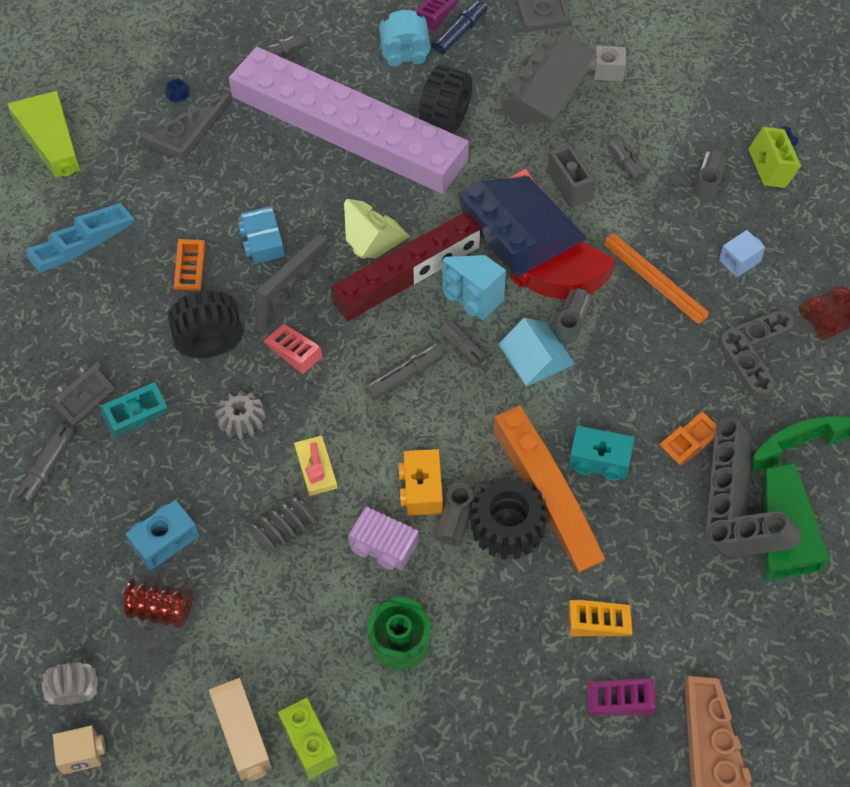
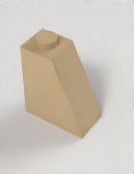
[209,678,272,781]

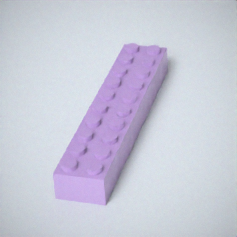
[229,47,469,194]

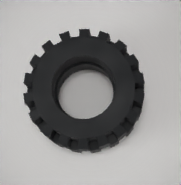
[419,64,472,134]
[168,290,243,359]
[471,476,547,560]

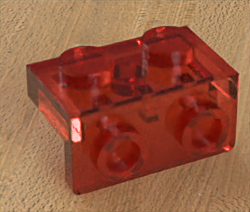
[799,286,850,340]

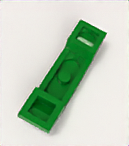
[750,416,850,474]

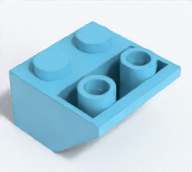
[442,255,506,320]

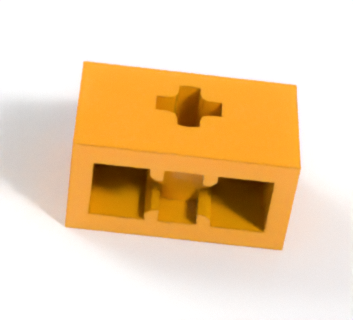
[399,449,443,516]

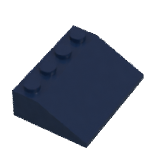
[458,176,586,277]

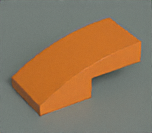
[659,412,717,466]

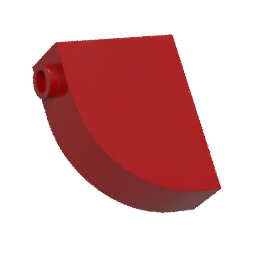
[511,242,615,299]

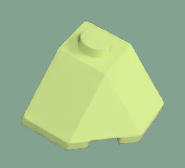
[344,199,410,259]

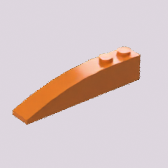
[493,405,605,573]

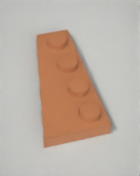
[684,676,752,787]

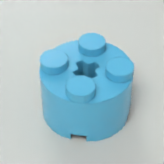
[379,10,430,67]

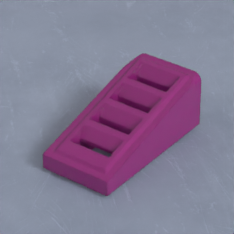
[415,0,458,31]
[588,679,655,716]

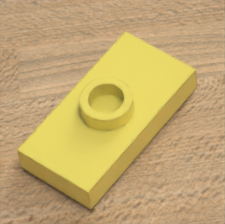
[294,435,337,496]

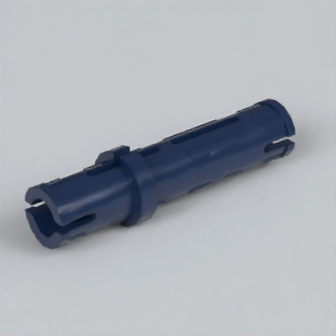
[433,0,487,55]

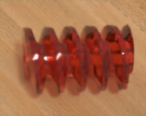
[123,578,193,628]

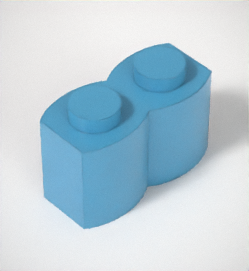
[238,206,285,264]

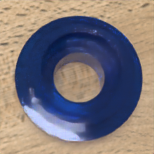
[165,79,190,102]

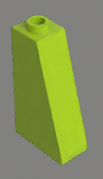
[8,91,80,177]

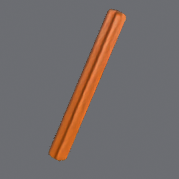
[604,233,709,324]

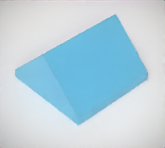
[499,318,574,387]

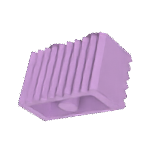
[348,507,419,571]

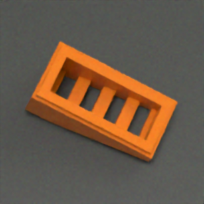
[174,239,207,291]

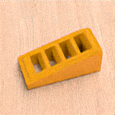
[568,600,632,637]

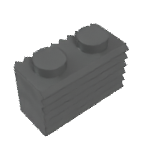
[547,144,596,207]

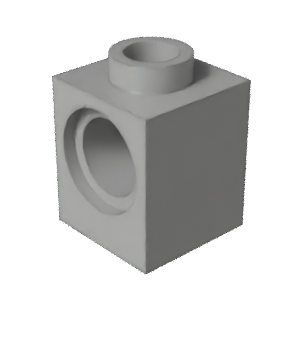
[589,46,626,81]

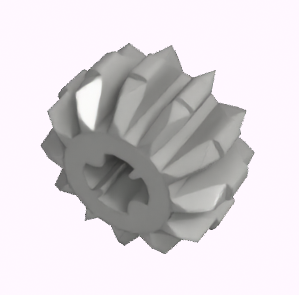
[216,390,265,441]
[42,662,98,706]

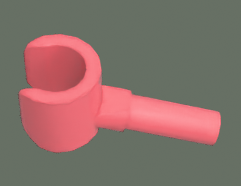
[305,442,325,484]

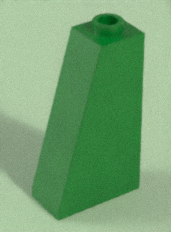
[762,463,830,581]

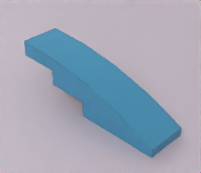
[26,203,134,273]

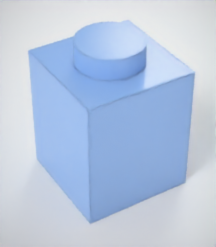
[719,230,765,277]

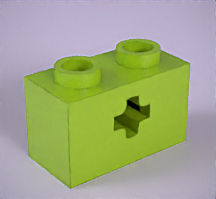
[748,127,801,188]
[278,698,338,780]

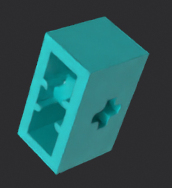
[101,382,167,439]
[569,426,634,481]

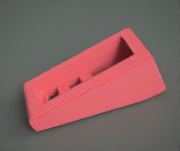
[264,324,322,374]

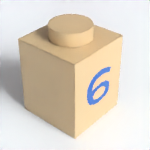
[53,726,106,774]

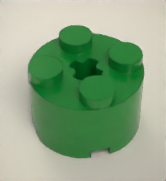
[367,597,431,670]

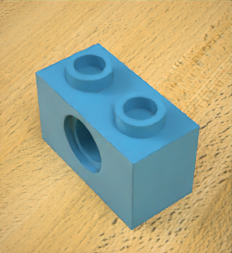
[125,499,200,571]

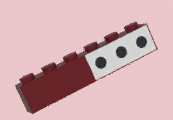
[331,212,481,322]

